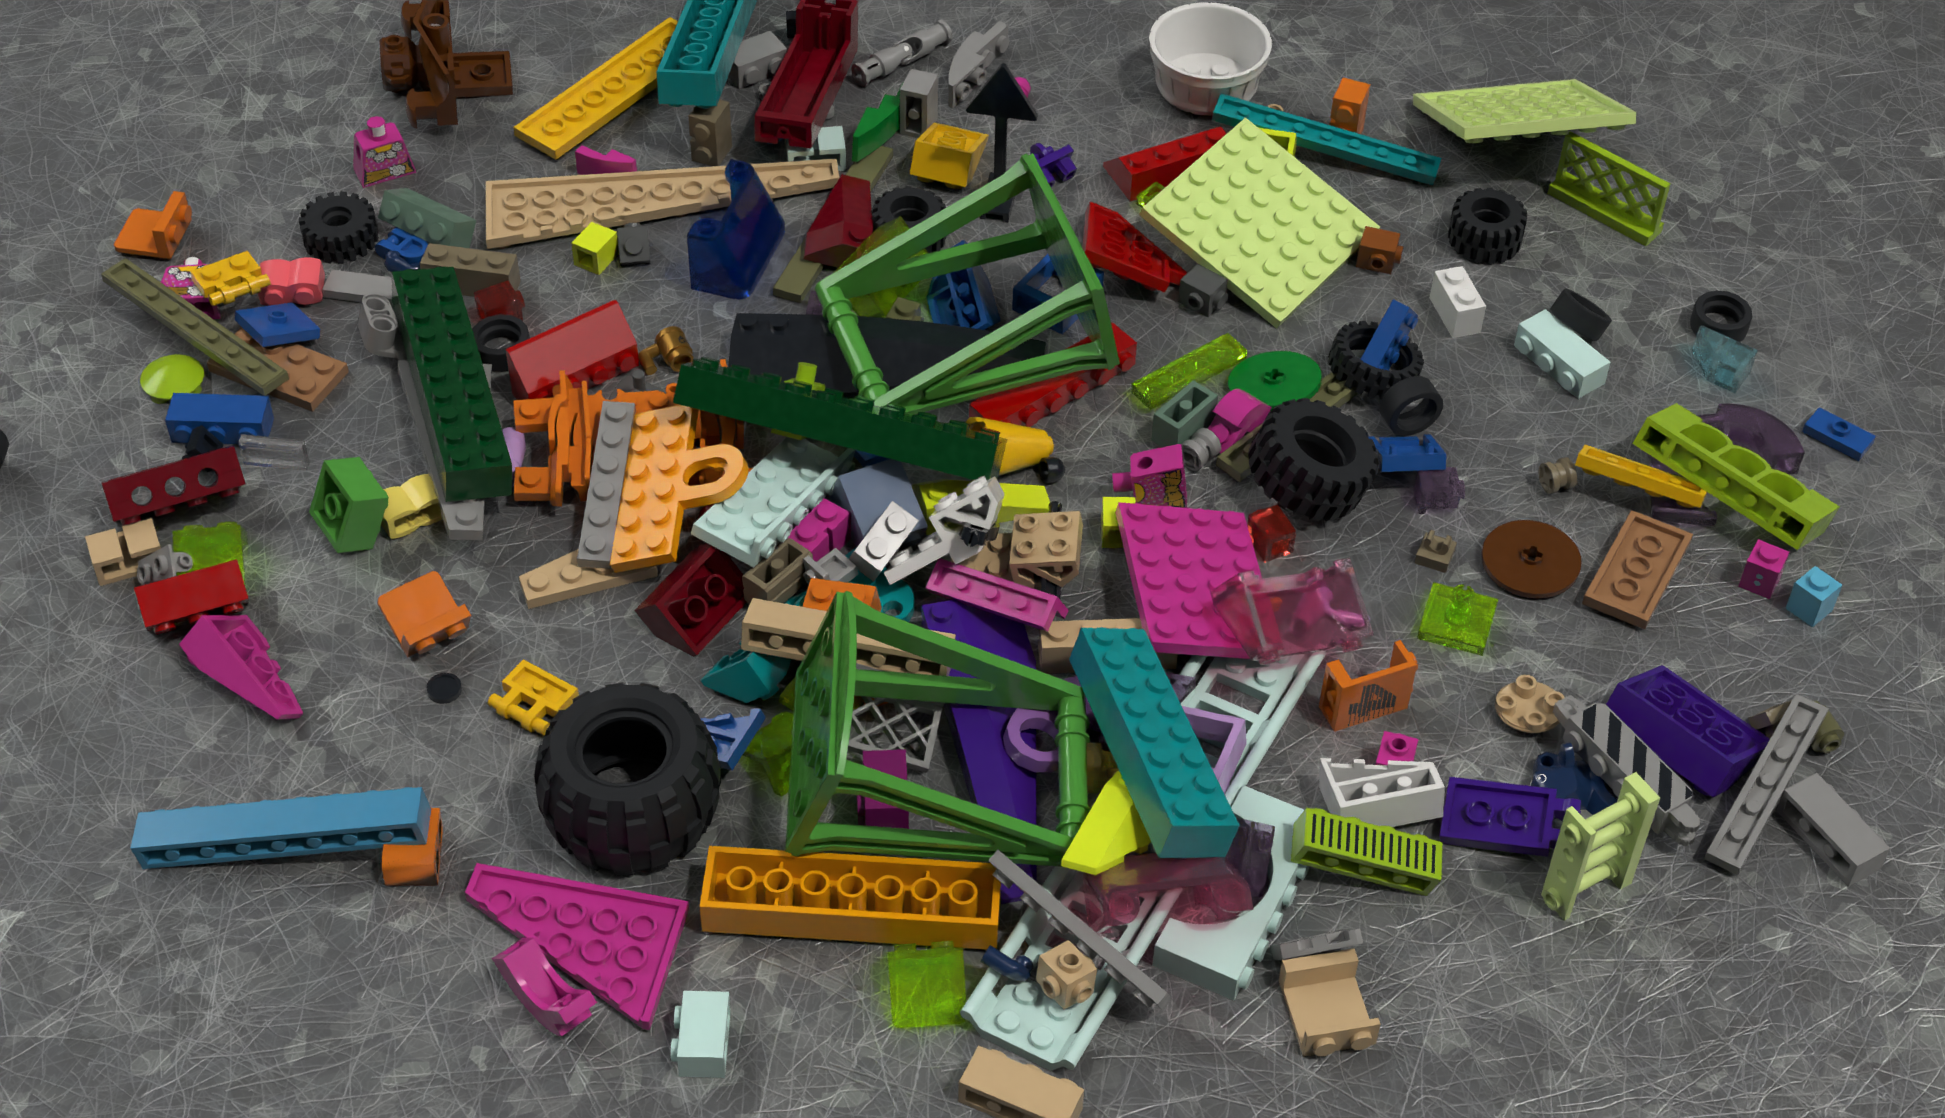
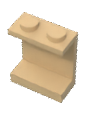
[1279,948,1381,1057]

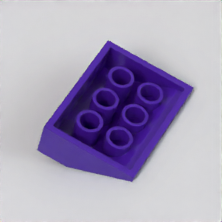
[1606,665,1770,797]

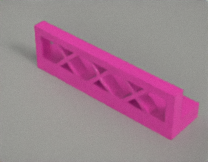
[925,558,1069,632]

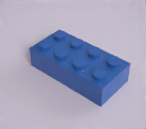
[1360,299,1418,371]

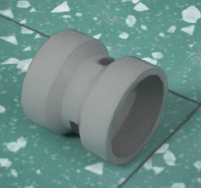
[1181,428,1221,472]

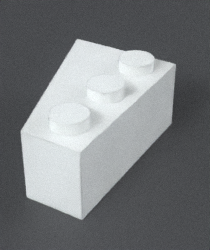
[1319,758,1445,827]

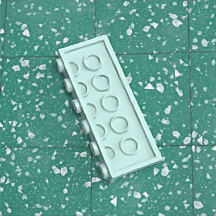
[691,437,855,568]

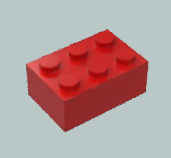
[134,559,249,635]

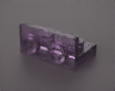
[1206,818,1275,898]

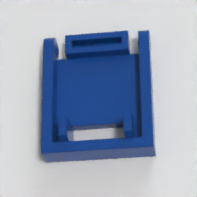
[1368,434,1446,472]

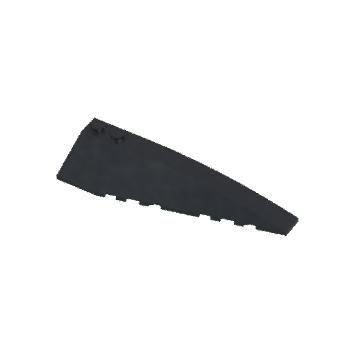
[728,313,1046,398]

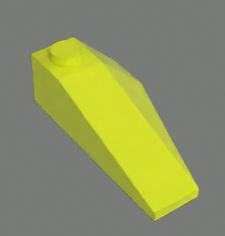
[912,479,1050,535]
[1061,771,1152,875]

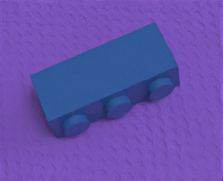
[165,393,274,445]

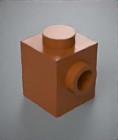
[1356,226,1404,275]

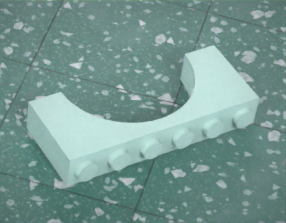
[1152,785,1309,1001]

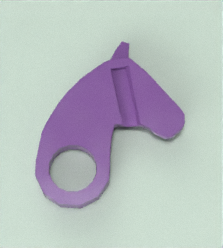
[1003,677,1102,772]

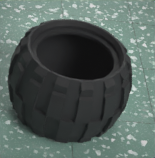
[534,682,721,875]

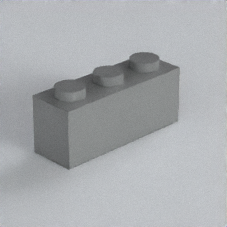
[1776,773,1890,887]

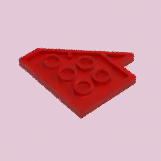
[1082,201,1188,292]

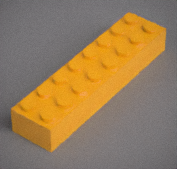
[700,846,1001,950]

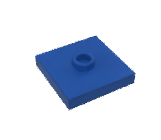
[235,302,320,347]

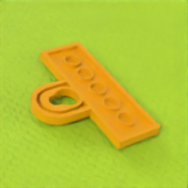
[610,405,748,573]

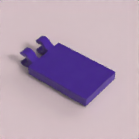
[1440,777,1581,857]

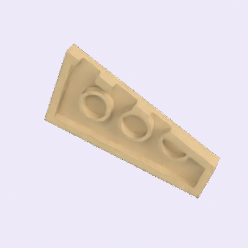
[519,549,658,609]

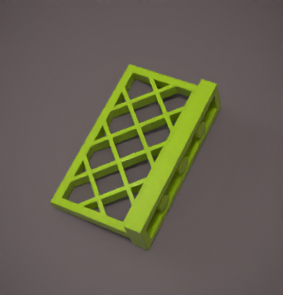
[1547,131,1671,246]

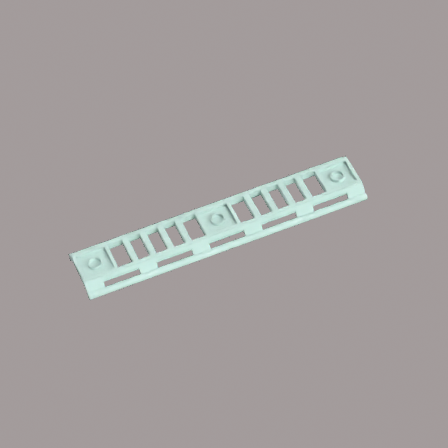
[960,641,1326,1072]

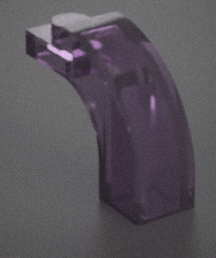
[1696,403,1805,475]

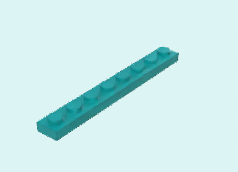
[1212,93,1442,185]

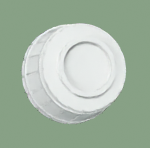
[1149,2,1272,115]

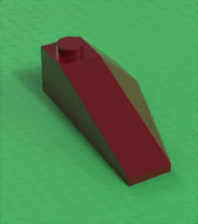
[803,174,873,268]

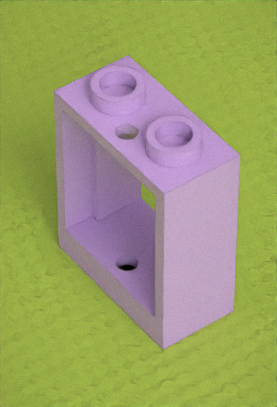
[1182,706,1247,794]

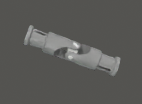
[851,19,953,87]

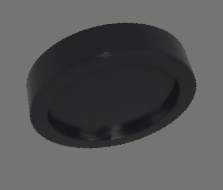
[426,673,462,704]

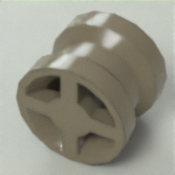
[1538,457,1577,494]

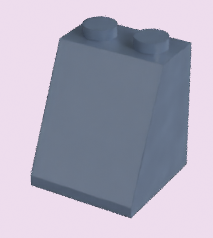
[829,459,928,547]

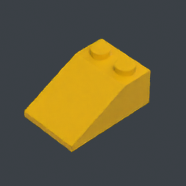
[910,122,989,189]

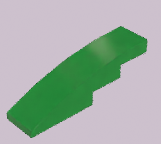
[852,82,904,162]

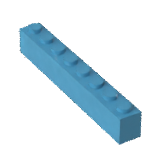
[130,787,431,869]

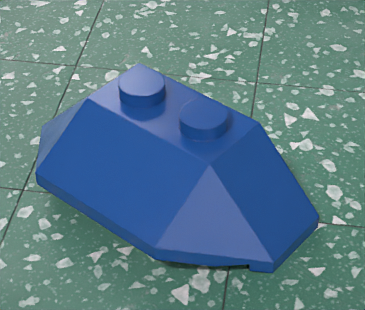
[926,240,1001,330]

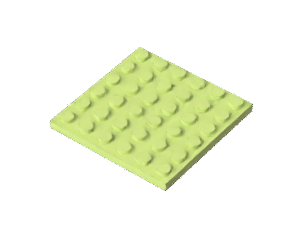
[1413,79,1636,143]
[1139,117,1380,329]

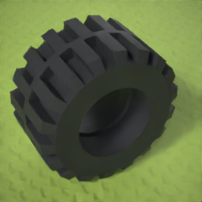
[872,186,946,259]
[1448,188,1527,264]

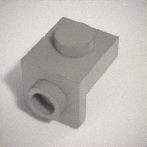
[803,548,859,585]

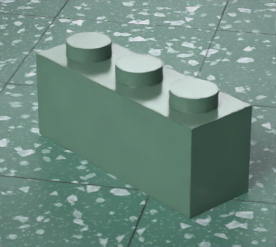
[378,188,476,248]

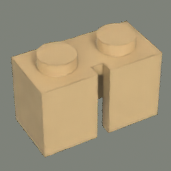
[85,518,161,586]

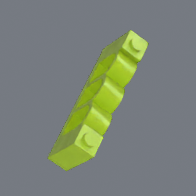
[1632,403,1840,550]

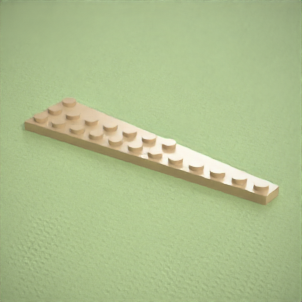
[486,159,839,249]

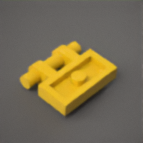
[190,250,271,306]
[487,659,579,735]

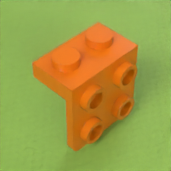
[114,191,192,259]
[377,571,471,658]

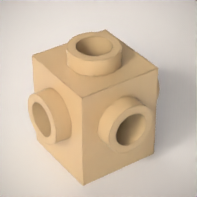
[1036,940,1097,1010]

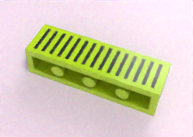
[1291,807,1443,896]

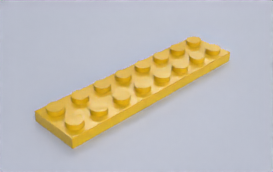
[513,17,678,160]

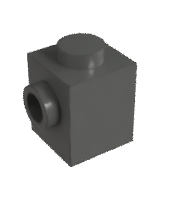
[1178,264,1228,317]

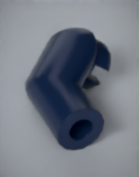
[384,250,421,273]
[980,945,1033,982]

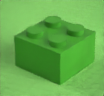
[309,457,389,553]

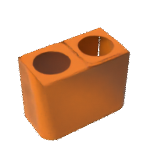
[382,808,443,886]

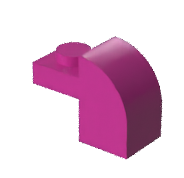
[1208,389,1272,453]

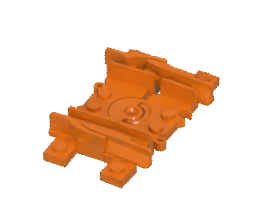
[513,359,753,507]

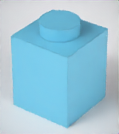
[1786,566,1842,627]

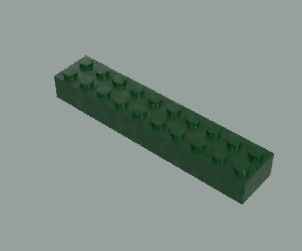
[392,267,512,502]
[673,357,1007,480]

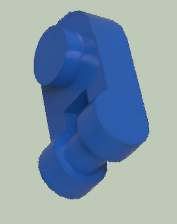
[375,227,428,264]

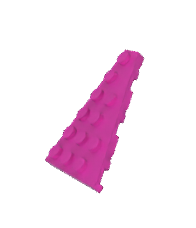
[465,863,689,1030]

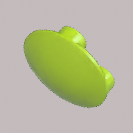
[140,354,204,404]

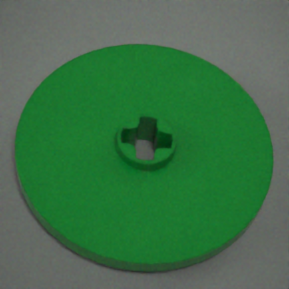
[1228,351,1322,411]

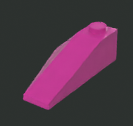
[179,615,303,720]

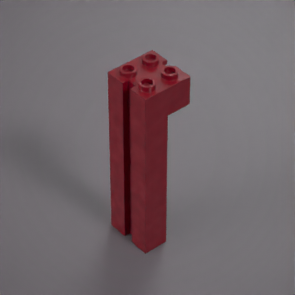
[755,0,858,149]

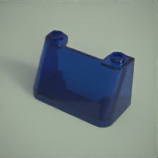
[687,159,785,300]

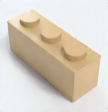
[958,1045,1084,1118]

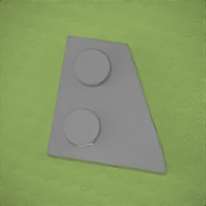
[1270,928,1363,960]

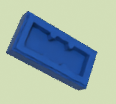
[1802,407,1876,461]

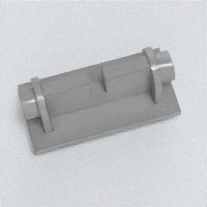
[137,544,193,585]

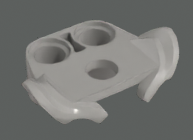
[357,293,408,361]

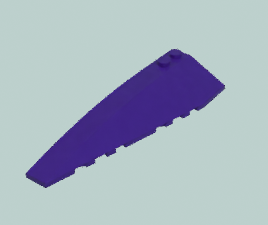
[921,599,1037,904]

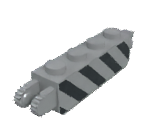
[1553,695,1701,846]

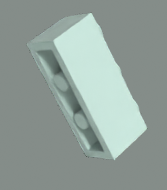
[1514,309,1611,399]

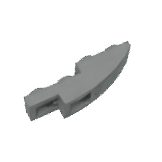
[948,21,1009,108]

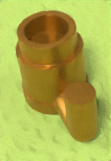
[638,326,694,375]

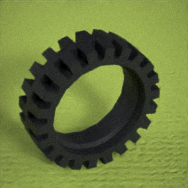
[1328,321,1424,400]

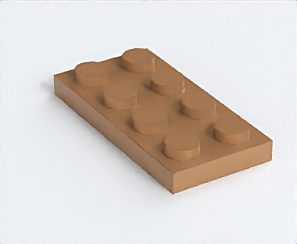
[207,327,349,412]
[1582,510,1693,629]

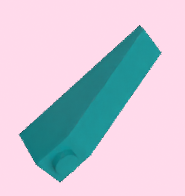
[700,591,807,703]

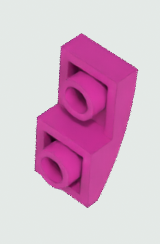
[575,145,637,175]

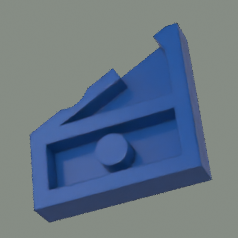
[700,708,766,771]

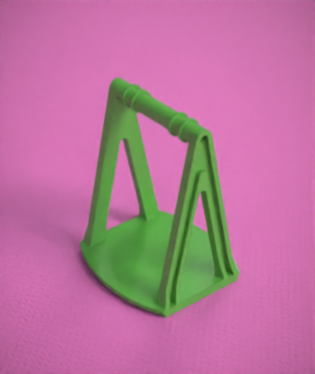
[815,153,1120,415]
[785,591,1091,867]

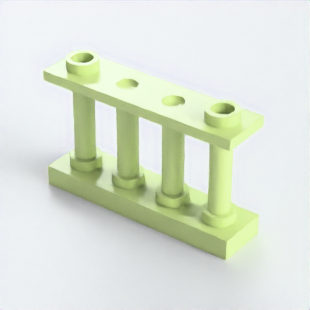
[1541,772,1660,921]

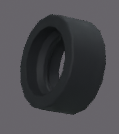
[1550,288,1612,341]
[1690,290,1753,347]
[472,314,530,372]
[1380,376,1443,436]

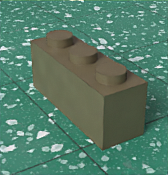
[420,243,521,302]

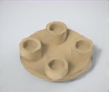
[1495,675,1565,733]

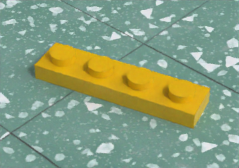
[1575,445,1707,508]

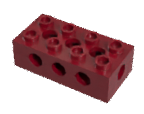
[102,446,246,526]

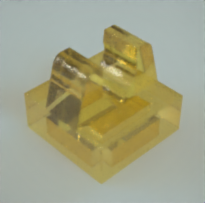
[1087,743,1119,794]

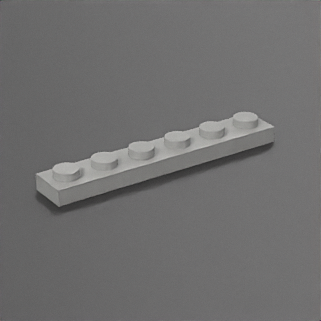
[577,401,636,569]
[1705,694,1829,875]
[988,850,1172,1010]

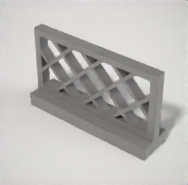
[791,663,945,773]

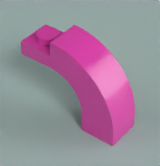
[492,938,597,1036]

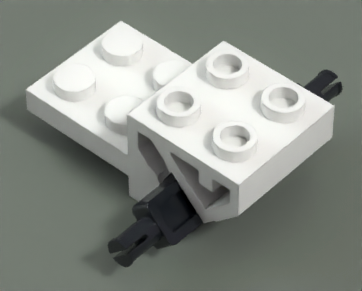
[884,476,1005,585]

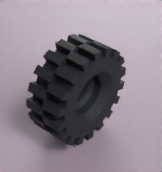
[299,191,379,264]

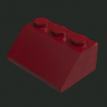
[634,543,747,657]

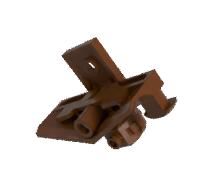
[379,0,513,129]

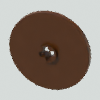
[1481,520,1582,598]

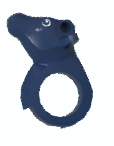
[1530,742,1617,824]

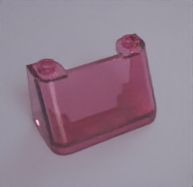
[1210,558,1374,665]
[1083,853,1253,935]

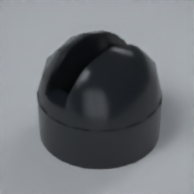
[1039,457,1065,483]

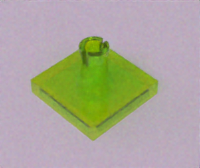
[1417,582,1498,656]

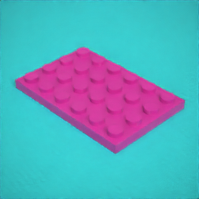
[1115,502,1283,661]

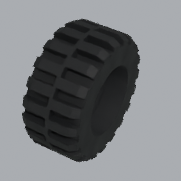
[1248,398,1379,521]

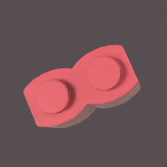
[258,257,325,306]

